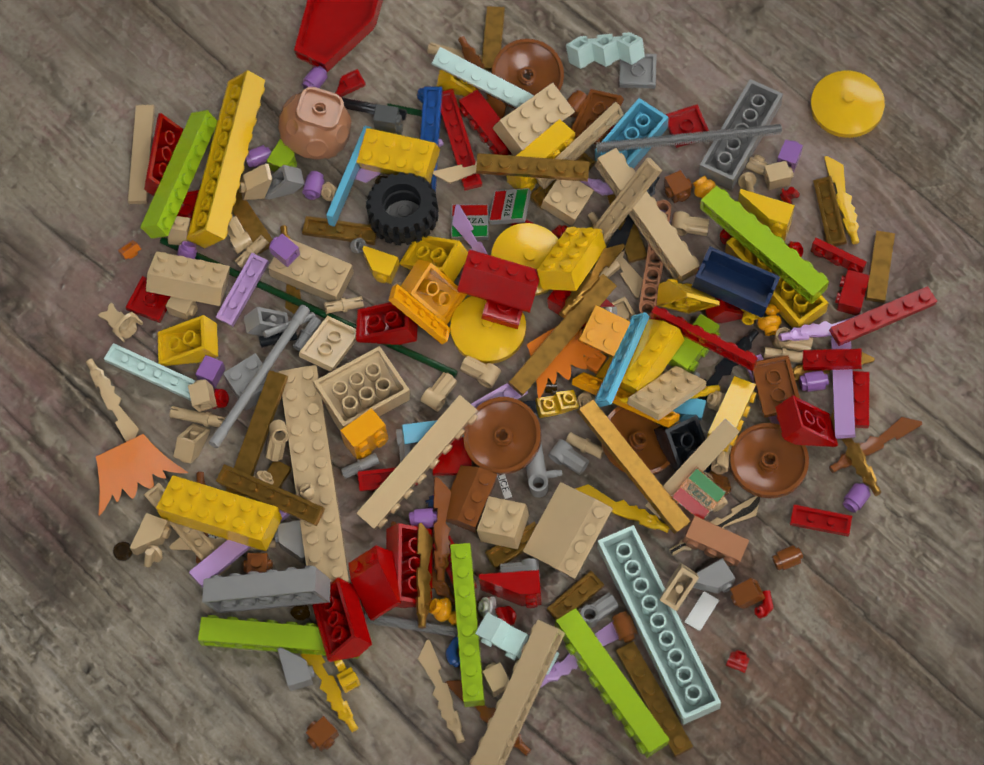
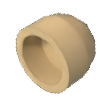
[299,483,315,500]

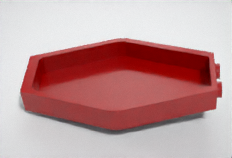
[294,0,383,72]

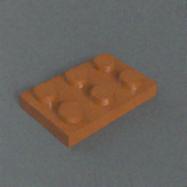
[571,89,624,145]
[752,355,800,418]

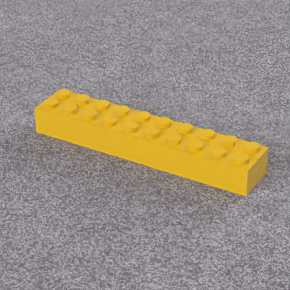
[186,70,265,248]

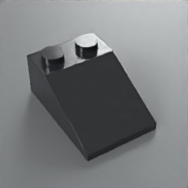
[654,414,712,473]

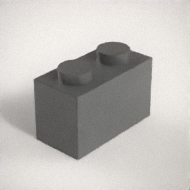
[373,104,403,135]

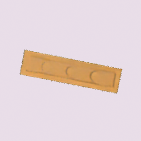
[388,284,451,344]

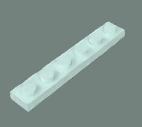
[432,47,534,108]
[104,343,195,401]

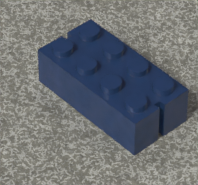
[692,246,780,318]

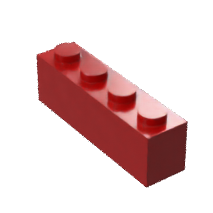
[459,89,512,155]

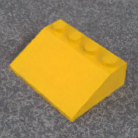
[596,319,685,394]

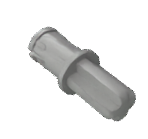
[293,316,321,352]
[341,452,380,479]

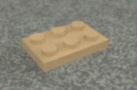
[299,316,356,372]

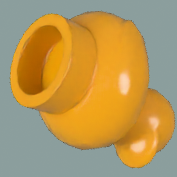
[693,175,716,204]
[757,304,782,336]
[429,598,457,625]

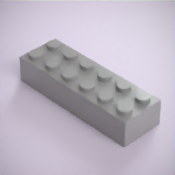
[699,79,783,191]
[202,566,330,613]

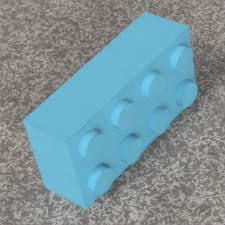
[595,98,669,169]

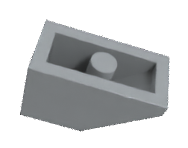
[265,165,304,199]
[244,307,288,336]
[275,520,306,564]
[693,558,735,594]
[278,648,316,691]

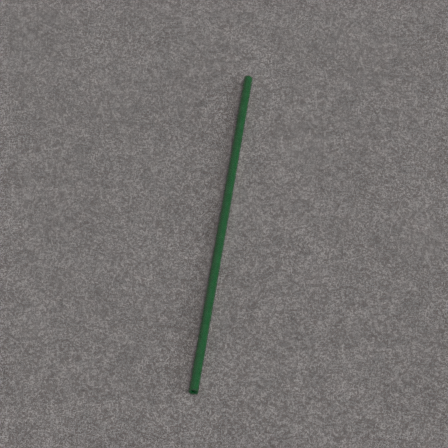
[160,237,458,378]

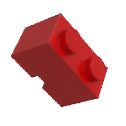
[835,270,870,315]

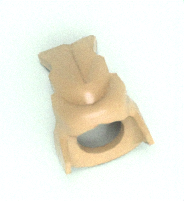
[98,303,143,342]

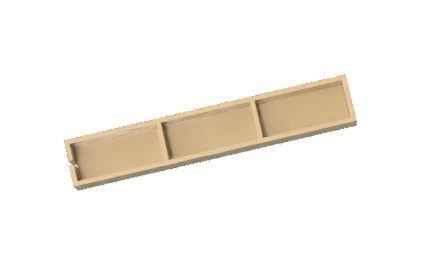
[279,365,350,583]

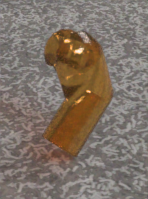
[710,471,732,495]

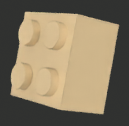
[541,179,594,227]
[477,496,529,549]

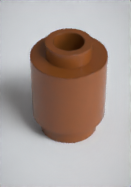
[567,90,587,117]
[772,545,803,571]
[612,611,638,643]

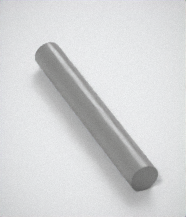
[263,312,315,338]

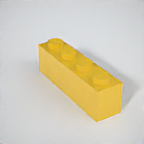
[706,376,757,452]

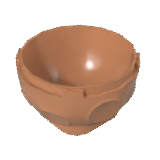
[278,87,351,160]

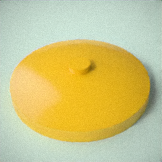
[811,71,885,138]
[491,223,559,296]
[450,296,526,364]

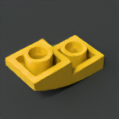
[535,390,579,418]

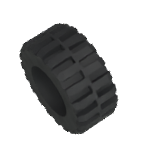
[366,172,439,246]

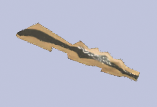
[669,496,760,556]

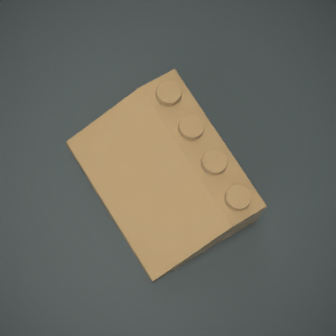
[313,346,410,432]
[523,482,613,580]

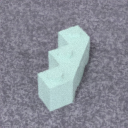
[566,32,645,69]
[475,613,560,675]

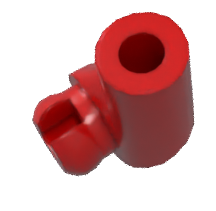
[754,590,773,618]

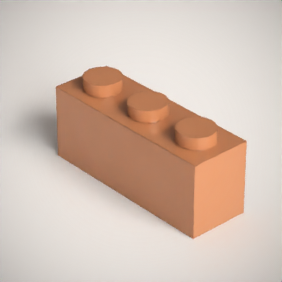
[682,516,749,566]

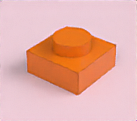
[118,240,141,259]
[584,351,607,374]

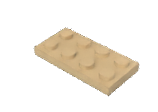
[628,366,706,420]

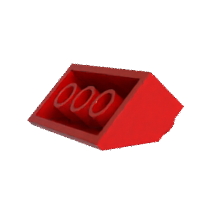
[144,113,184,196]
[457,249,540,313]
[386,523,432,608]
[312,577,372,662]

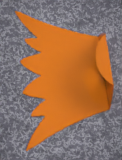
[527,326,601,399]
[96,434,188,516]

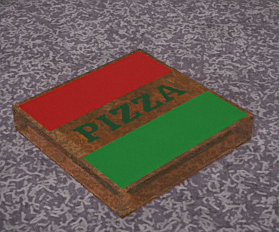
[671,467,727,520]

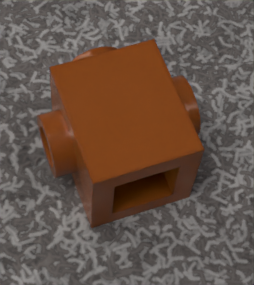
[664,170,693,203]
[244,553,273,574]
[305,716,339,751]

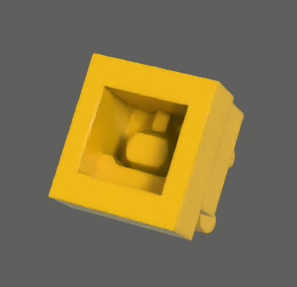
[334,660,361,693]

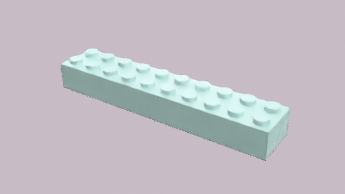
[598,525,721,725]

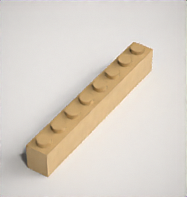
[595,148,699,283]
[356,395,478,530]
[470,620,565,765]

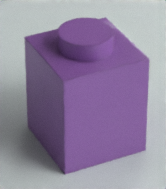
[777,139,803,172]
[269,234,300,268]
[195,355,225,388]

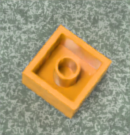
[578,305,630,357]
[340,408,389,460]

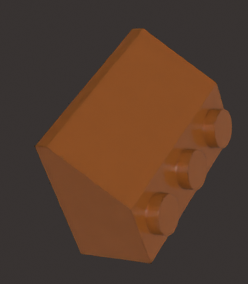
[446,465,498,533]

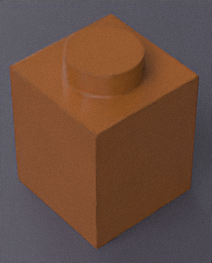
[730,578,765,609]

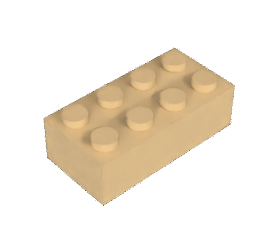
[493,83,575,156]
[268,238,354,302]
[146,251,230,306]

